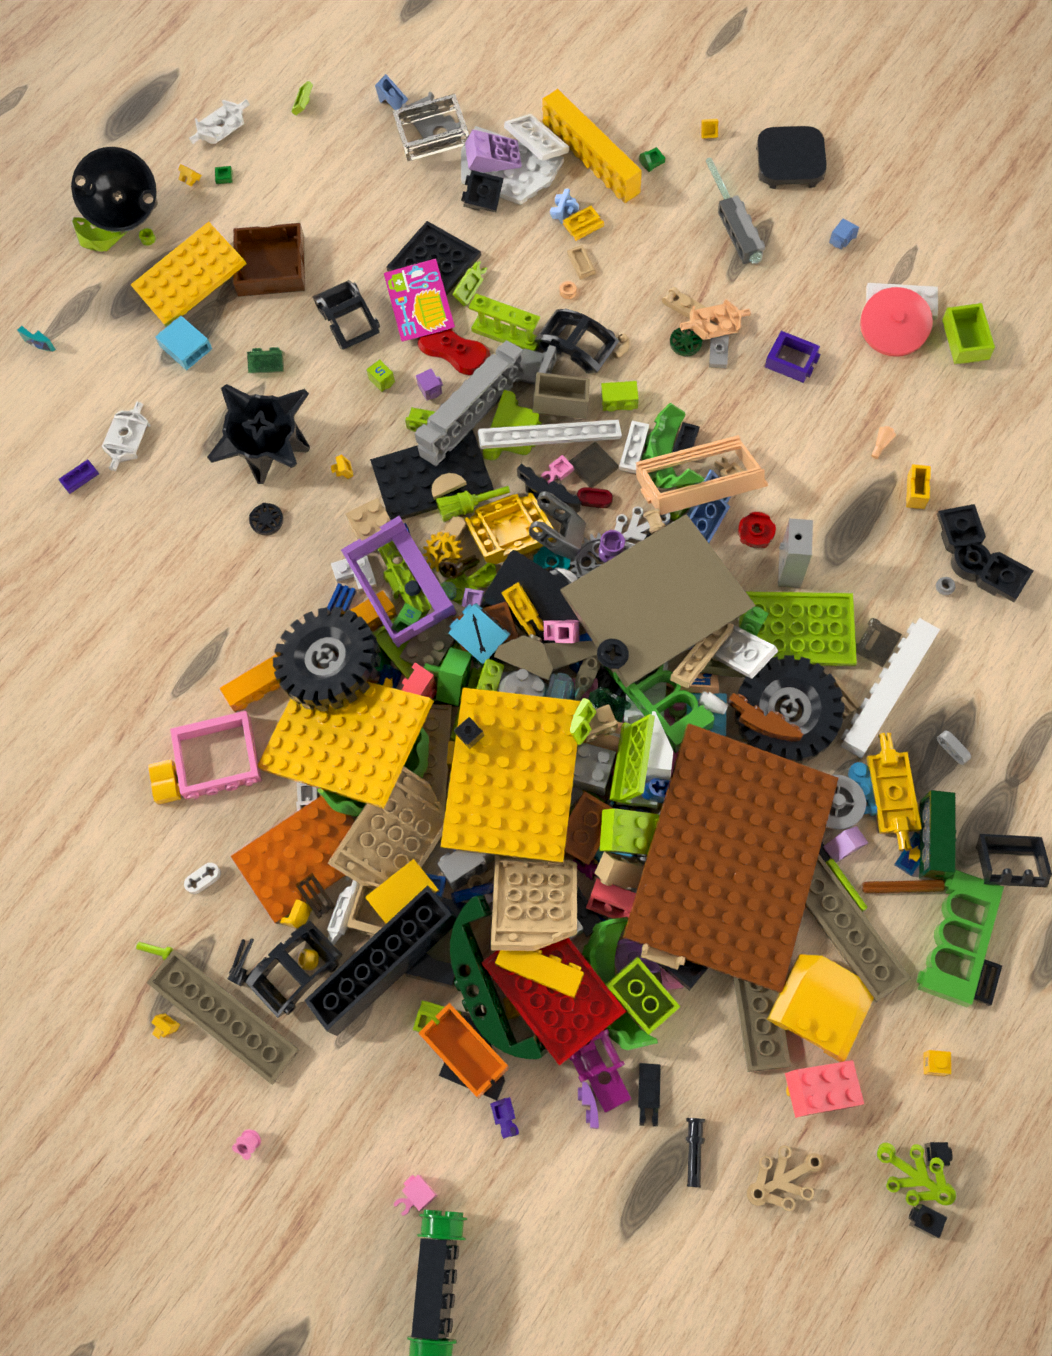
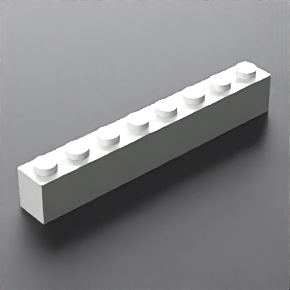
[841,618,940,758]

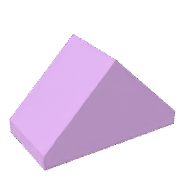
[823,826,868,863]

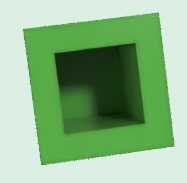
[391,603,422,632]

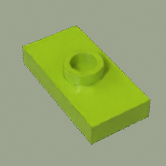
[292,81,313,115]

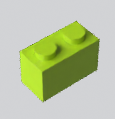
[601,381,638,412]

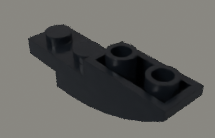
[517,463,580,513]

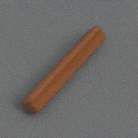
[862,880,945,894]

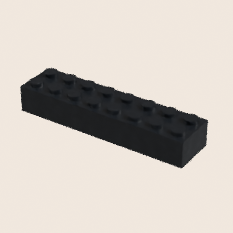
[304,885,457,1036]

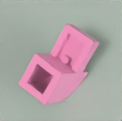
[544,620,580,643]

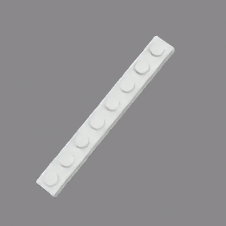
[478,420,622,449]

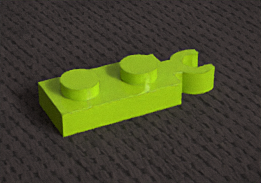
[452,261,487,306]

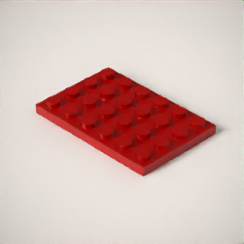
[482,938,626,1066]

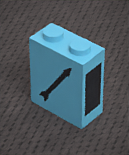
[449,603,511,664]

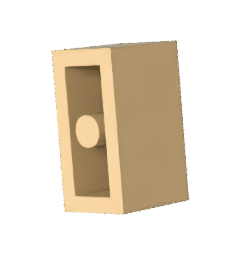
[595,851,644,889]

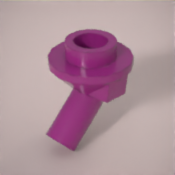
[573,858,598,880]

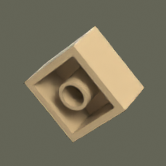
[345,497,391,541]

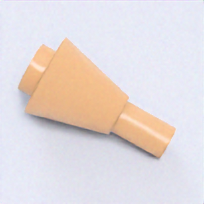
[871,426,896,459]

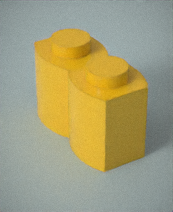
[148,759,181,805]

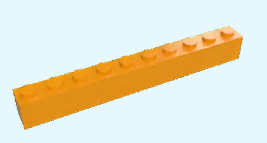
[219,590,397,712]

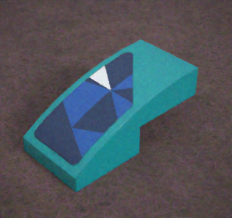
[17,326,56,352]

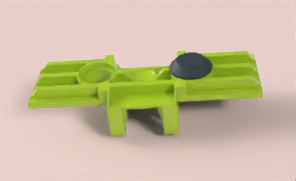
[378,540,432,614]

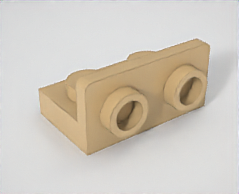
[584,704,618,743]

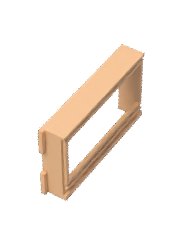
[636,435,768,515]

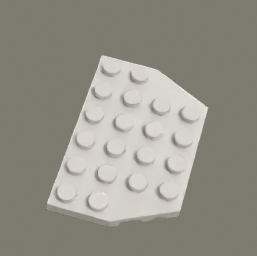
[461,126,564,205]

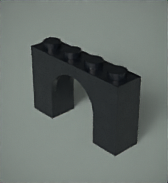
[404,897,471,989]

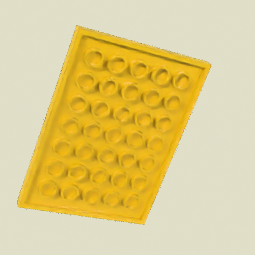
[258,681,434,809]
[441,688,581,863]

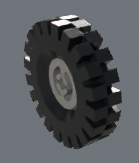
[273,607,381,711]
[735,655,845,763]

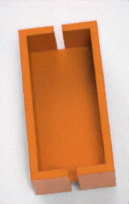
[418,1003,509,1099]

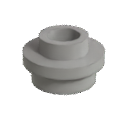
[936,577,955,595]

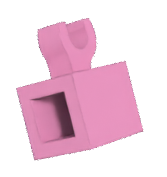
[394,1175,438,1216]

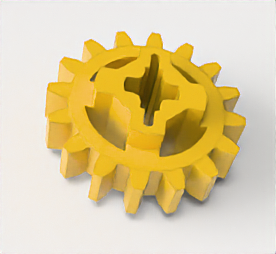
[423,532,463,572]

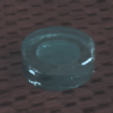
[440,582,457,600]

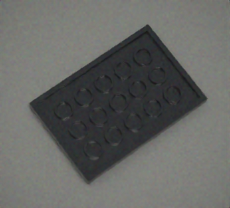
[370,429,494,520]

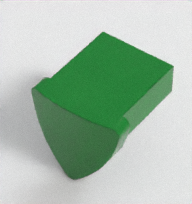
[639,147,666,172]

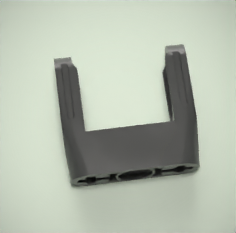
[529,491,586,560]

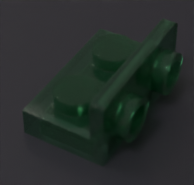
[247,347,285,374]

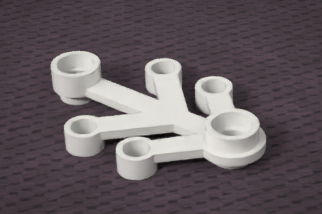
[614,506,670,549]

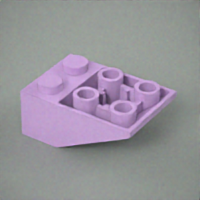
[465,130,522,173]

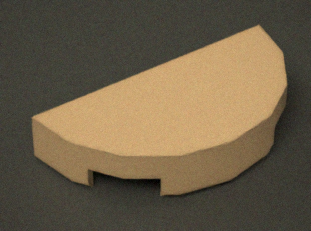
[432,473,467,500]

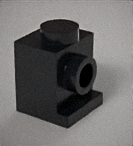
[924,1142,953,1166]

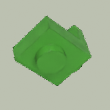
[740,606,769,637]

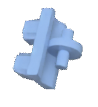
[550,189,579,224]

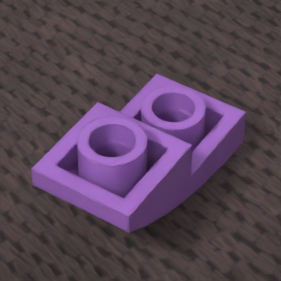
[578,1082,599,1129]

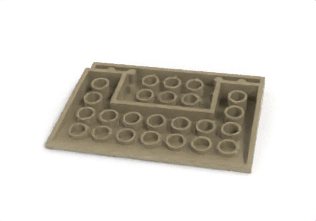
[560,514,756,688]

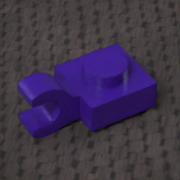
[490,1097,519,1139]

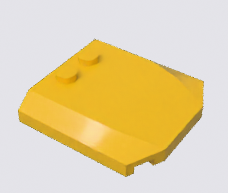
[465,493,554,564]
[767,954,874,1062]

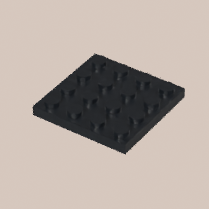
[386,221,481,296]

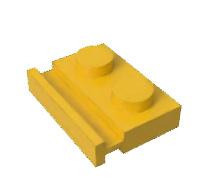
[563,206,604,241]

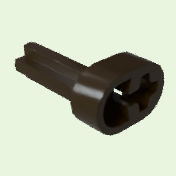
[438,555,480,579]

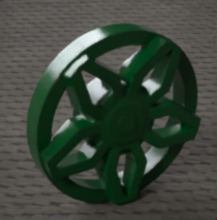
[670,327,703,356]

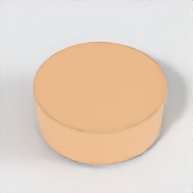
[559,281,577,299]

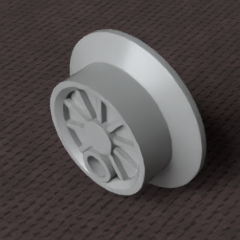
[826,775,866,829]

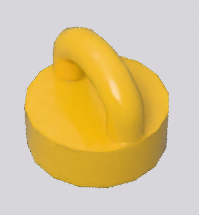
[298,949,319,971]

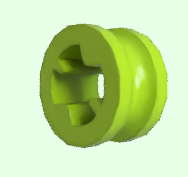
[139,228,156,246]

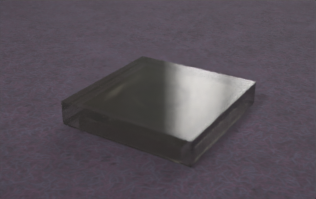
[569,441,619,488]

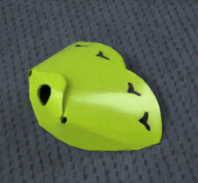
[72,217,128,252]

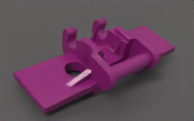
[569,1029,631,1113]

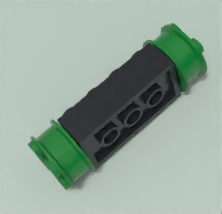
[407,1209,467,1356]

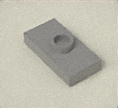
[709,335,729,368]

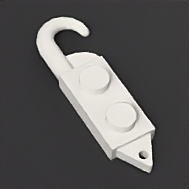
[327,876,360,945]

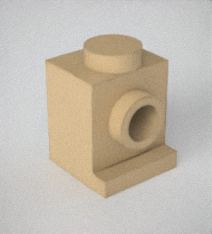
[439,516,468,542]

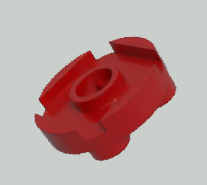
[738,512,776,548]

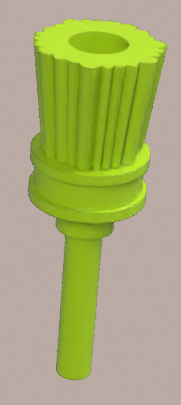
[436,486,510,522]

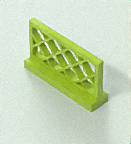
[610,714,655,805]

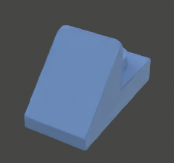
[375,74,409,112]

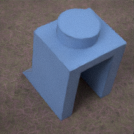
[829,218,859,250]

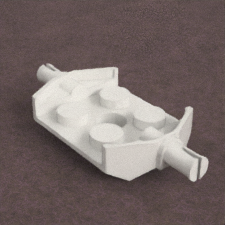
[189,99,250,144]
[102,401,151,471]

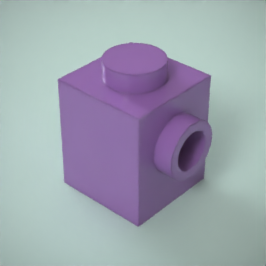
[416,368,443,401]

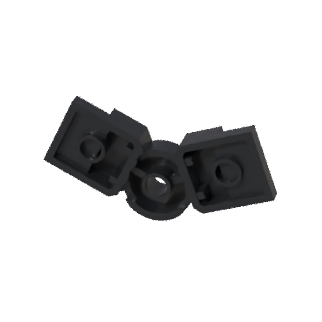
[937,504,1034,602]

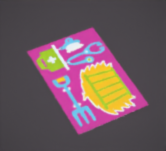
[384,259,455,342]

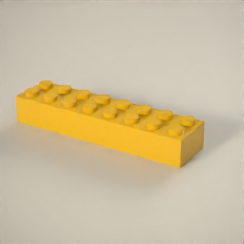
[542,89,642,203]

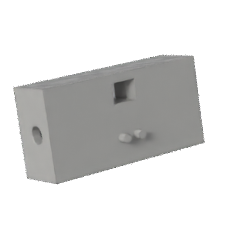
[778,518,813,588]

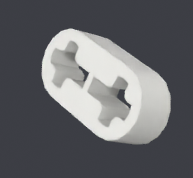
[184,863,221,894]

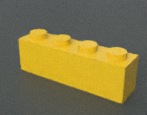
[495,949,584,998]

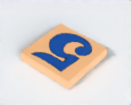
[680,672,719,694]

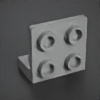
[519,345,557,385]

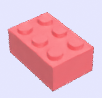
[785,1060,864,1118]

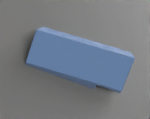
[687,470,731,543]

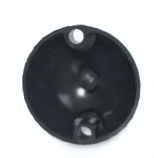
[71,147,158,232]

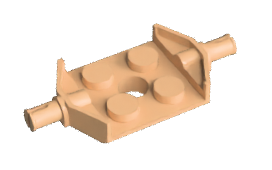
[680,299,751,340]

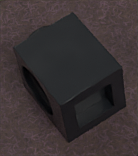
[454,717,485,749]
[909,1204,947,1239]

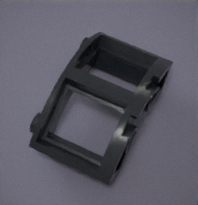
[312,280,380,350]
[534,308,619,374]
[245,921,343,1018]

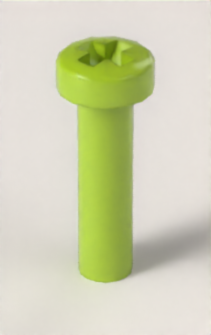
[136,942,173,961]

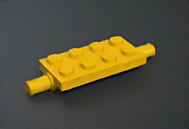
[867,733,922,851]

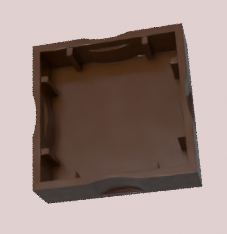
[233,223,305,297]

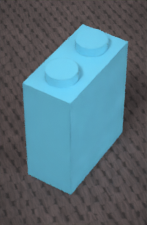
[155,316,212,371]

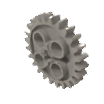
[570,533,626,579]

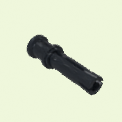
[685,1118,706,1188]

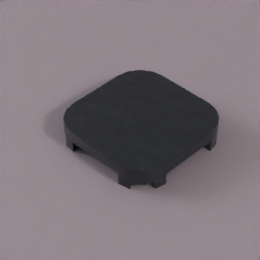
[756,126,827,189]

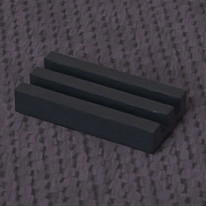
[974,959,1002,1006]

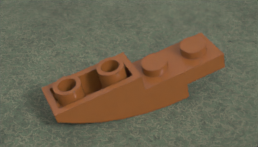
[727,692,804,741]

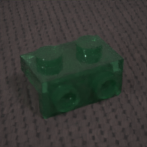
[588,687,632,723]

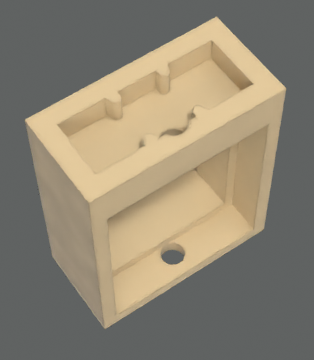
[347,879,382,936]

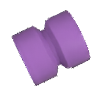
[599,530,625,563]

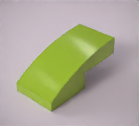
[570,698,597,745]

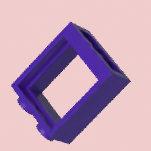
[765,331,821,383]

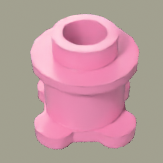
[232,1129,261,1160]

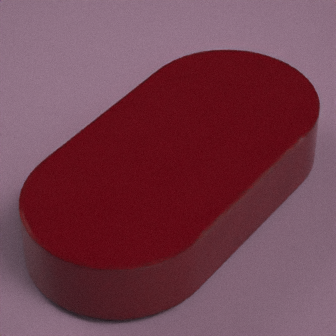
[577,487,613,509]

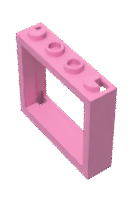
[170,711,262,799]

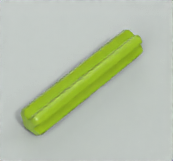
[825,859,867,912]

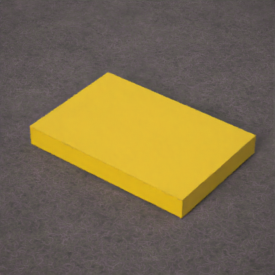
[365,859,439,924]

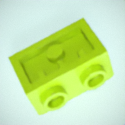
[405,407,435,432]

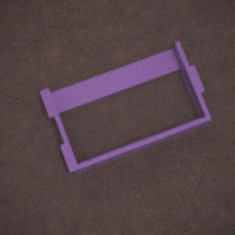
[341,516,457,648]

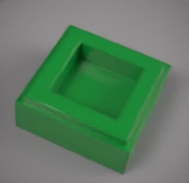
[215,166,233,184]

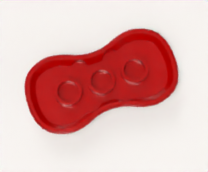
[417,328,491,375]

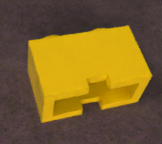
[906,464,931,509]

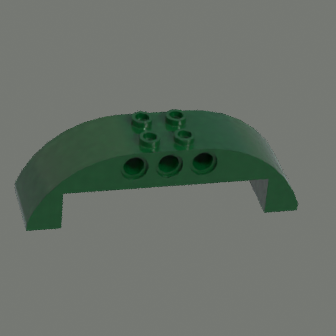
[450,895,548,1059]

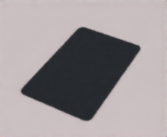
[483,550,579,643]

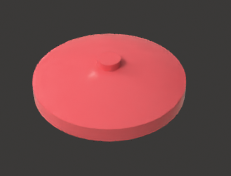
[860,287,933,356]

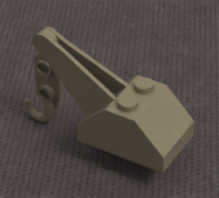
[494,634,601,707]

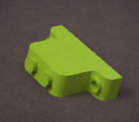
[483,390,542,461]

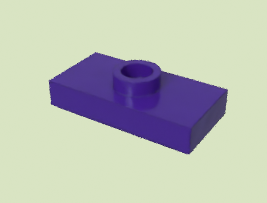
[58,459,99,494]

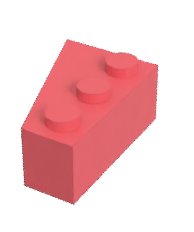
[401,663,437,699]

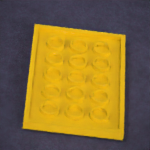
[131,221,247,327]

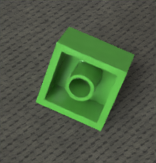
[424,647,472,706]

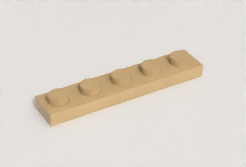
[670,623,734,688]

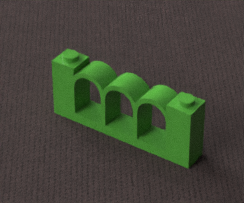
[604,664,715,753]
[916,870,1004,1007]

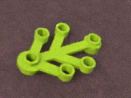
[877,1143,956,1206]

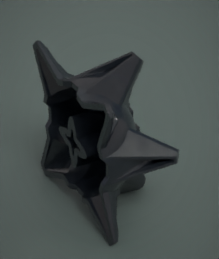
[207,384,310,484]

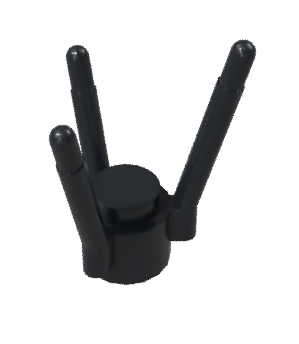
[227,938,267,986]

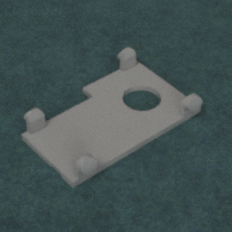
[402,92,463,150]

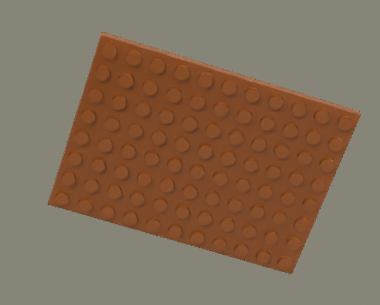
[623,723,839,993]

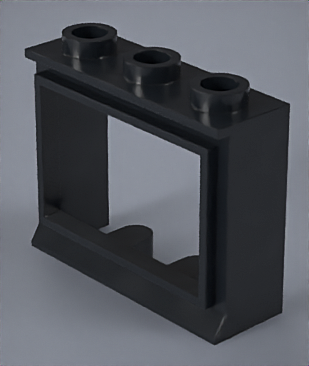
[976,834,1052,888]

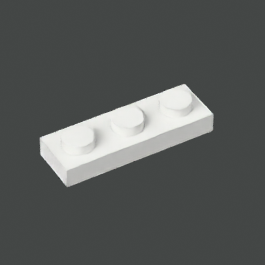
[619,421,649,474]

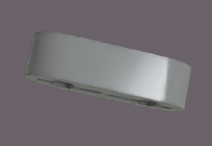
[937,730,971,765]

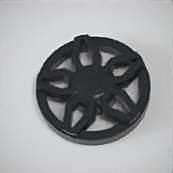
[249,502,284,535]

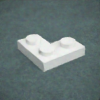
[331,555,377,592]

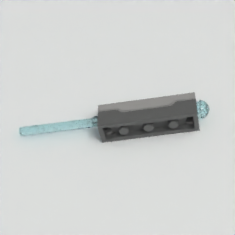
[706,158,765,264]

